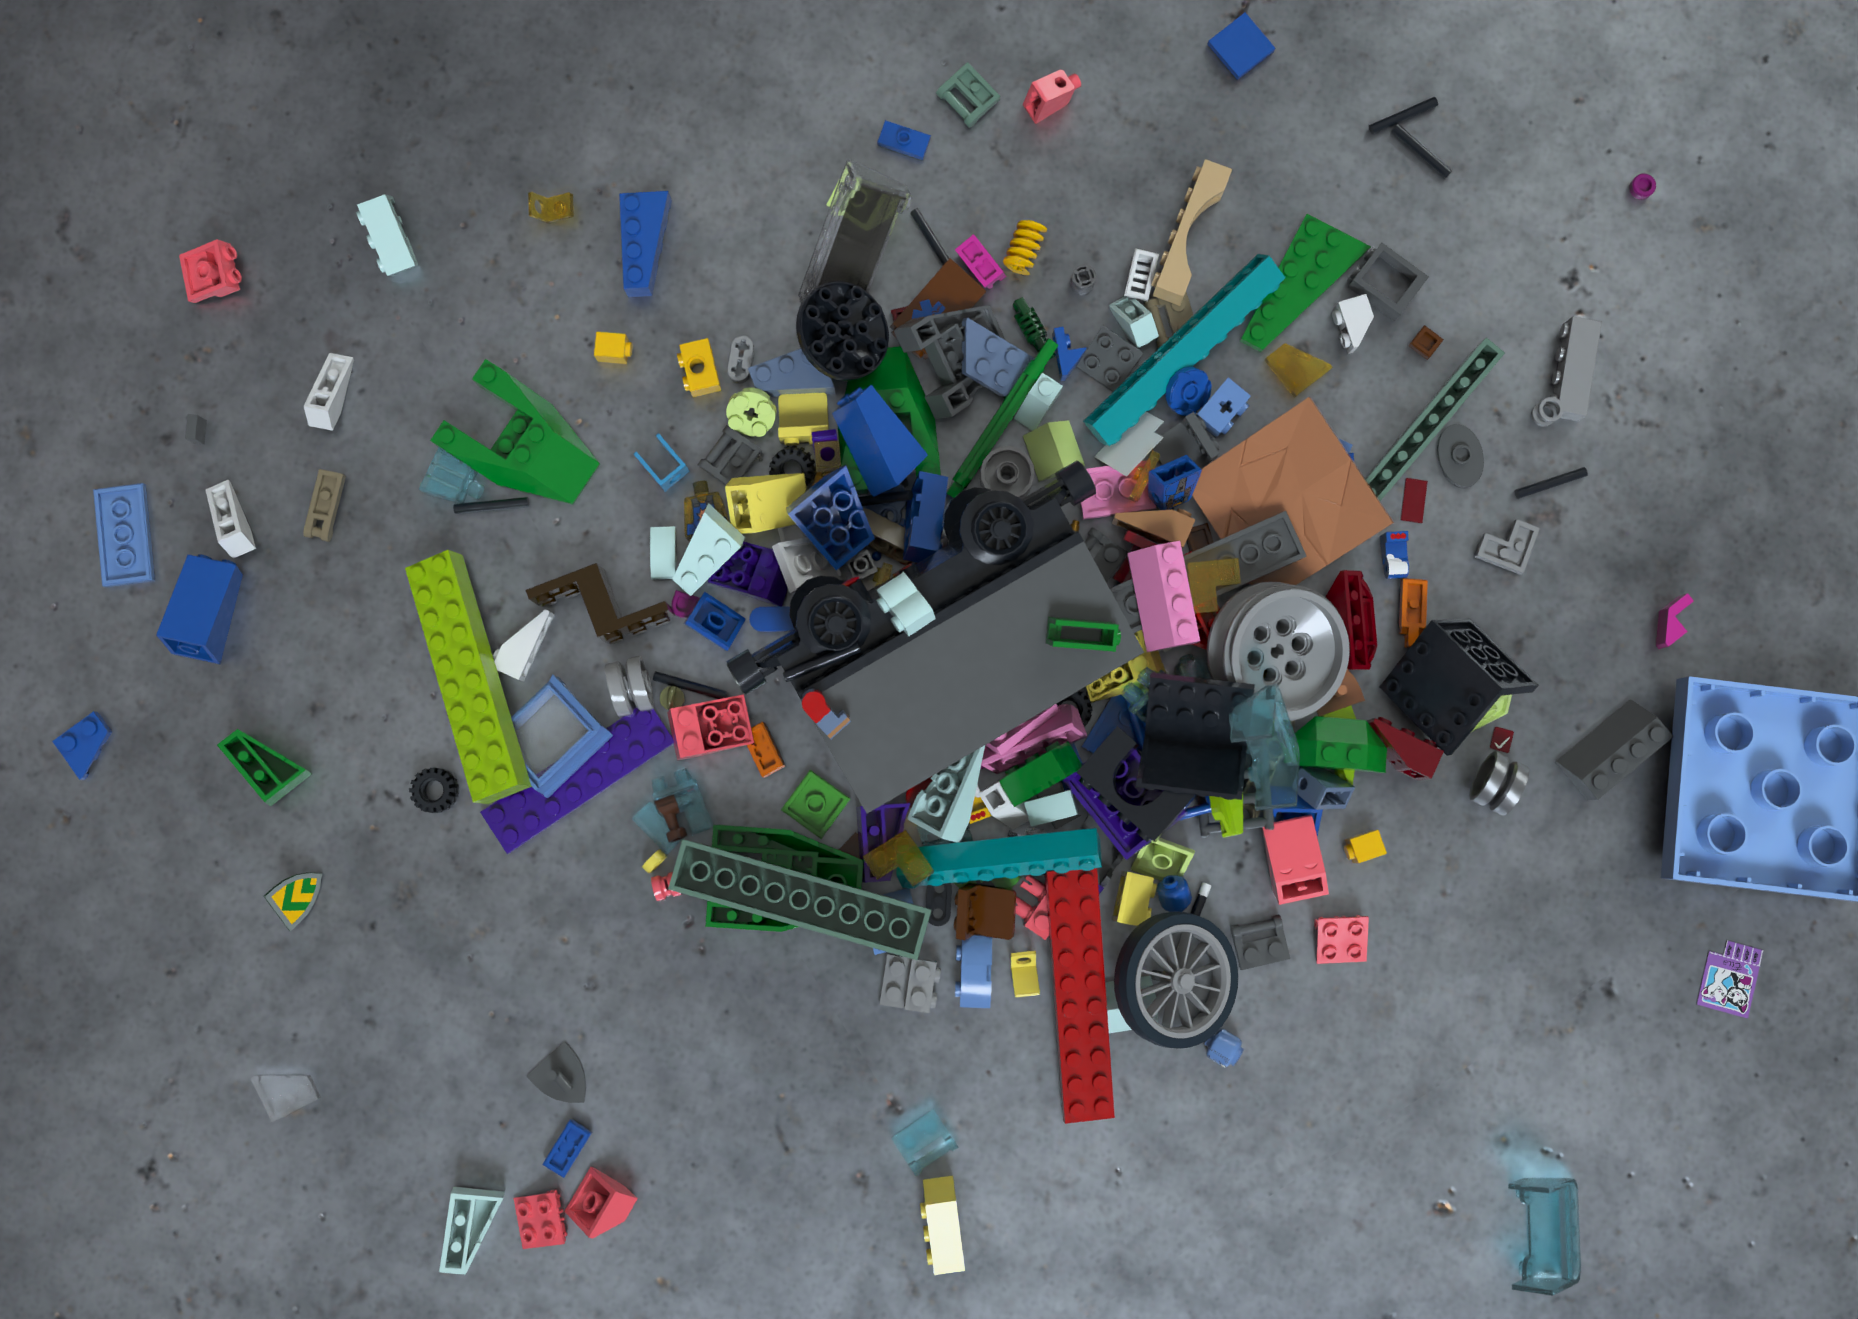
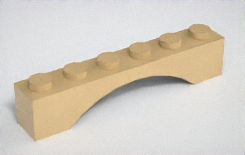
[1151,159,1232,306]

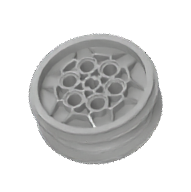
[1207,582,1349,721]

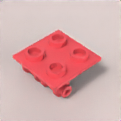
[1314,915,1369,964]
[513,1189,568,1249]

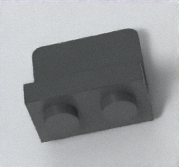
[1152,412,1220,468]

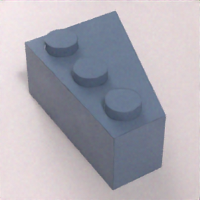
[748,348,836,397]

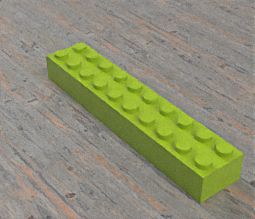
[405,550,532,804]

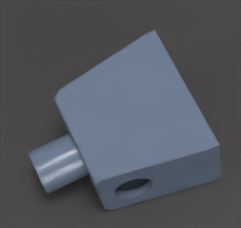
[1291,766,1355,810]

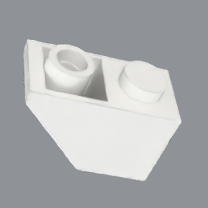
[1332,294,1374,354]
[979,776,1029,830]

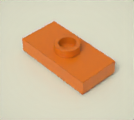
[747,722,786,778]

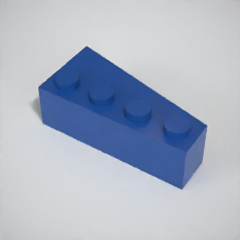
[619,191,672,297]

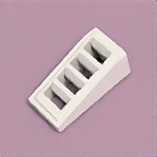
[1124,248,1159,301]

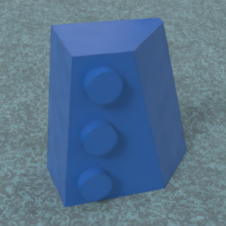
[786,465,875,570]

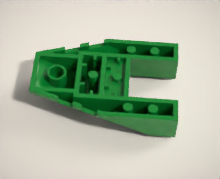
[838,346,941,495]
[430,359,600,505]
[705,825,863,932]

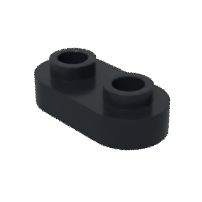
[926,883,952,926]

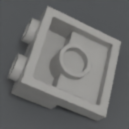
[879,954,941,1013]

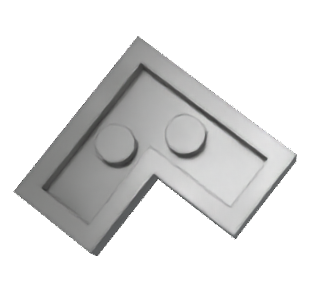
[1475,519,1540,575]

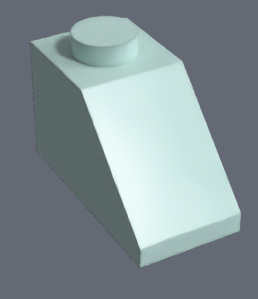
[1109,296,1159,348]
[1014,373,1063,431]

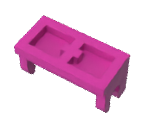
[955,234,1007,289]

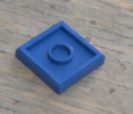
[1207,12,1276,80]

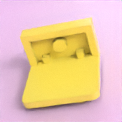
[778,393,829,446]

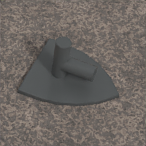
[527,1041,586,1103]

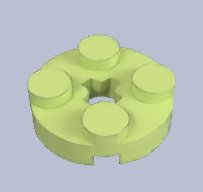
[726,387,777,437]

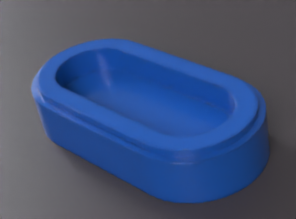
[749,606,794,632]

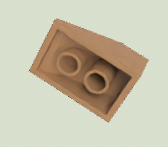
[1112,508,1196,549]

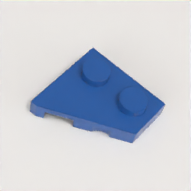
[52,711,112,780]

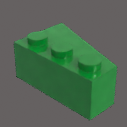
[217,729,312,806]
[999,741,1082,807]

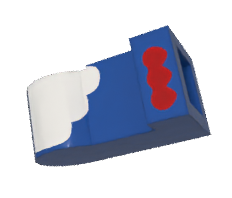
[1380,531,1409,579]

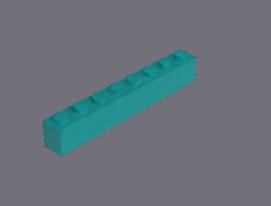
[896,828,1102,889]

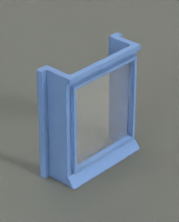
[511,674,613,798]

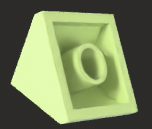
[1023,420,1085,482]
[1130,838,1195,881]

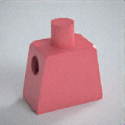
[1023,69,1081,124]

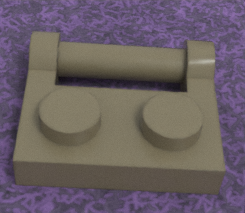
[1144,292,1193,349]

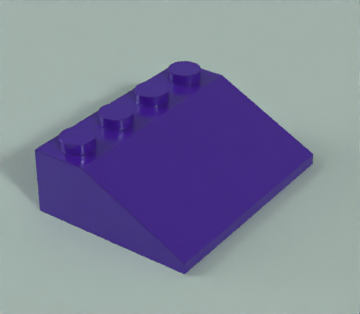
[1063,749,1188,860]

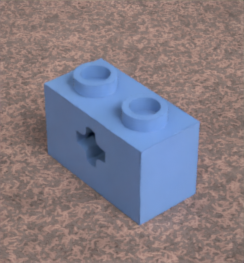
[1196,377,1251,438]

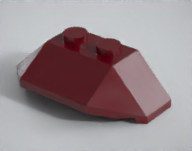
[1325,570,1378,670]

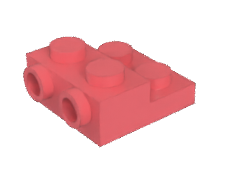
[179,239,242,303]

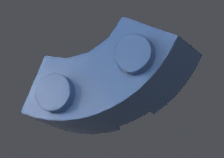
[955,935,992,1008]

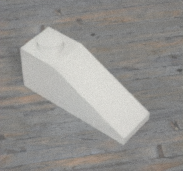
[304,353,354,431]
[206,480,256,559]
[493,609,555,682]

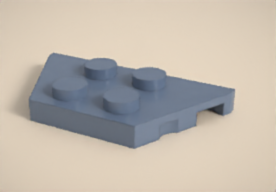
[962,318,1034,396]

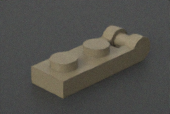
[303,469,346,542]

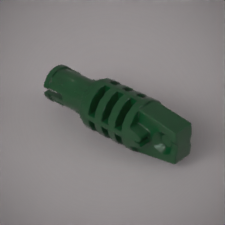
[1012,297,1056,360]

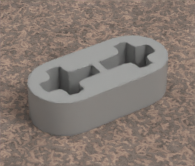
[728,336,754,384]

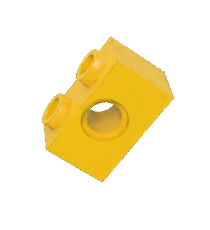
[677,338,721,397]

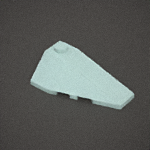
[907,745,985,843]

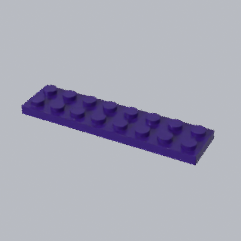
[480,708,674,854]

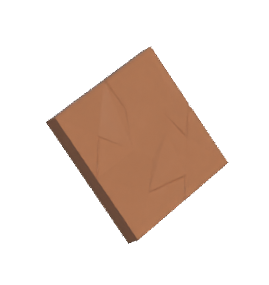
[1192,397,1394,585]

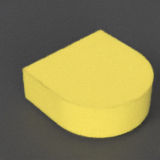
[642,849,667,873]

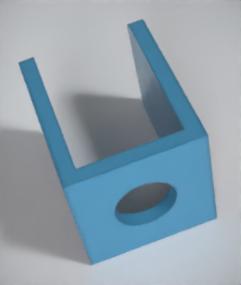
[633,433,690,492]

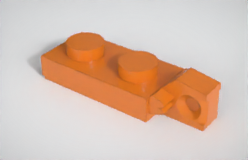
[1399,578,1428,648]

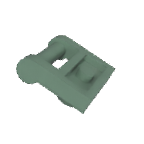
[936,62,1000,128]

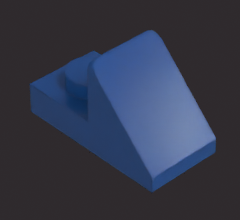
[1052,327,1087,382]

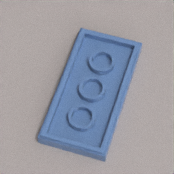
[93,483,155,587]

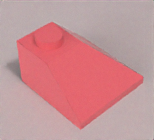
[564,1167,638,1239]

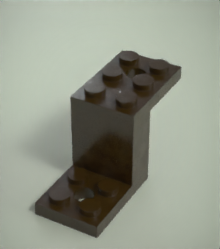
[525,563,675,644]

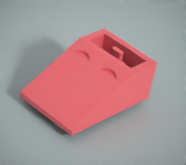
[667,694,754,761]
[1262,814,1329,905]

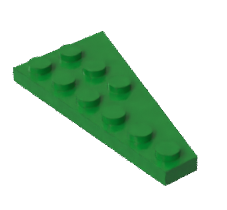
[1240,214,1371,352]

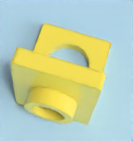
[1011,951,1040,997]

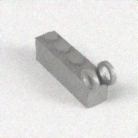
[1531,316,1602,427]

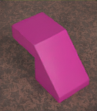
[1656,593,1694,649]

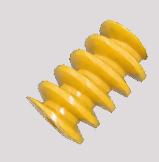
[1003,220,1047,275]

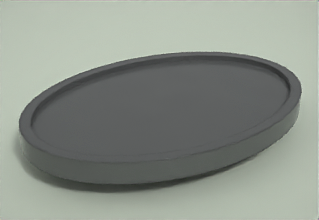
[1437,424,1484,488]

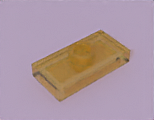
[1128,450,1160,502]

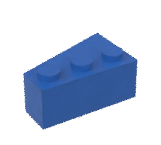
[903,471,948,563]

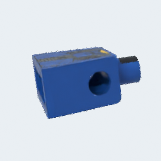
[1148,455,1202,510]

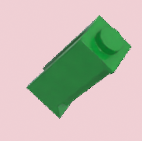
[1046,617,1121,652]

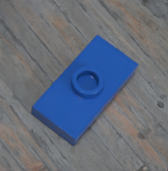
[877,120,931,160]
[542,1119,593,1178]

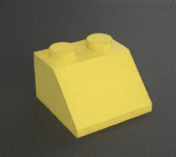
[1112,871,1157,926]

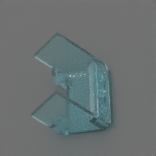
[1229,684,1300,811]
[1508,1178,1581,1296]

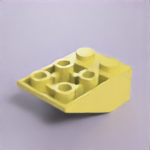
[725,473,807,534]
[1086,630,1166,702]

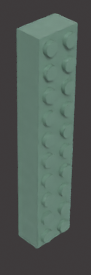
[668,839,932,960]

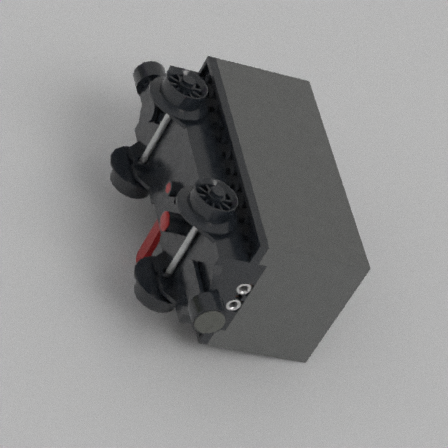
[726,460,1144,813]

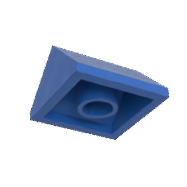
[683,592,746,651]

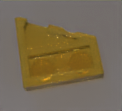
[1264,343,1333,398]

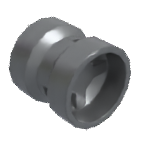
[1070,264,1096,295]

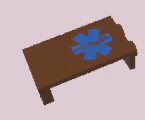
[890,258,986,360]

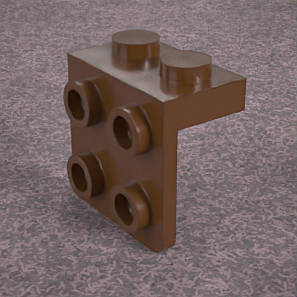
[954,883,1016,940]

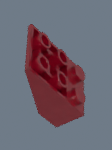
[1366,717,1444,780]

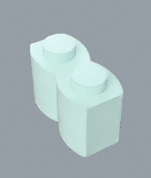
[876,572,936,636]

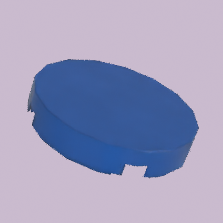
[1166,367,1212,416]

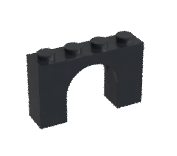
[1076,726,1197,842]

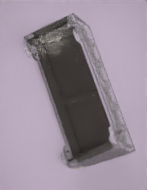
[798,159,912,303]

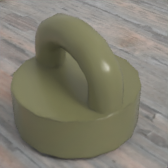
[660,686,685,710]

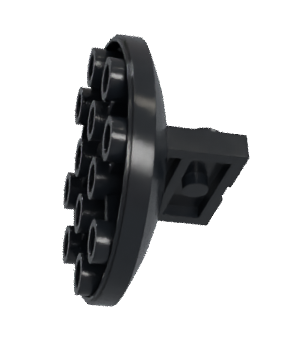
[796,281,889,381]

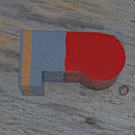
[801,688,851,739]

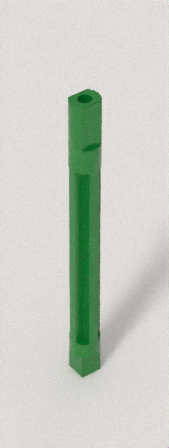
[946,338,1058,498]

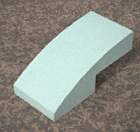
[650,526,677,580]
[1024,789,1079,827]

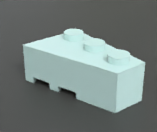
[356,194,418,276]
[672,503,745,596]
[439,1187,505,1275]

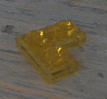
[1187,558,1241,614]
[863,830,934,887]

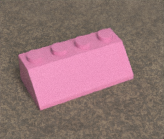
[1127,541,1200,652]
[981,704,1088,774]

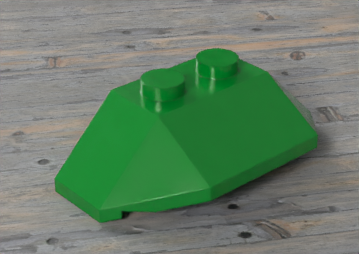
[1284,716,1387,773]

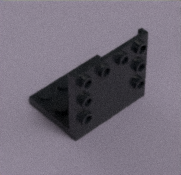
[1379,618,1539,756]
[1136,672,1255,800]

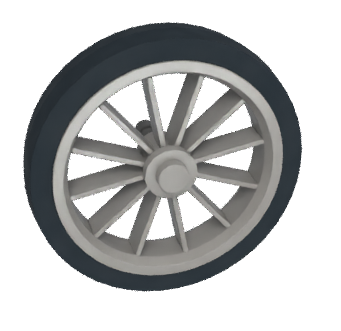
[1114,912,1238,1049]

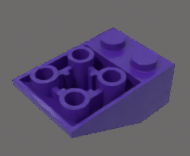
[708,541,788,607]

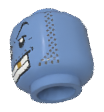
[1204,1029,1244,1068]

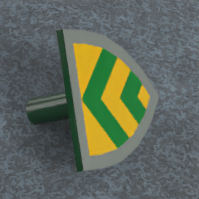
[263,872,322,931]

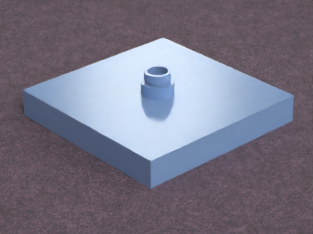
[1661,676,1858,902]

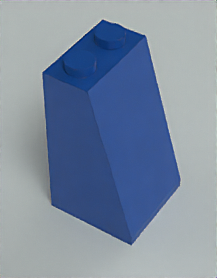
[832,385,928,497]
[156,554,243,664]

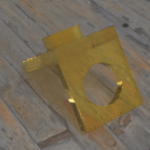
[528,192,574,224]
[814,441,841,478]

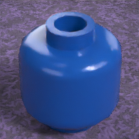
[1156,875,1192,912]

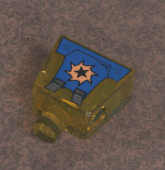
[684,480,731,541]

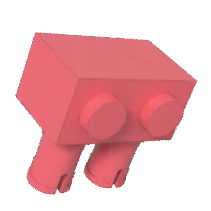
[1015,875,1050,940]

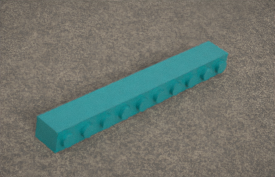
[1083,254,1285,446]

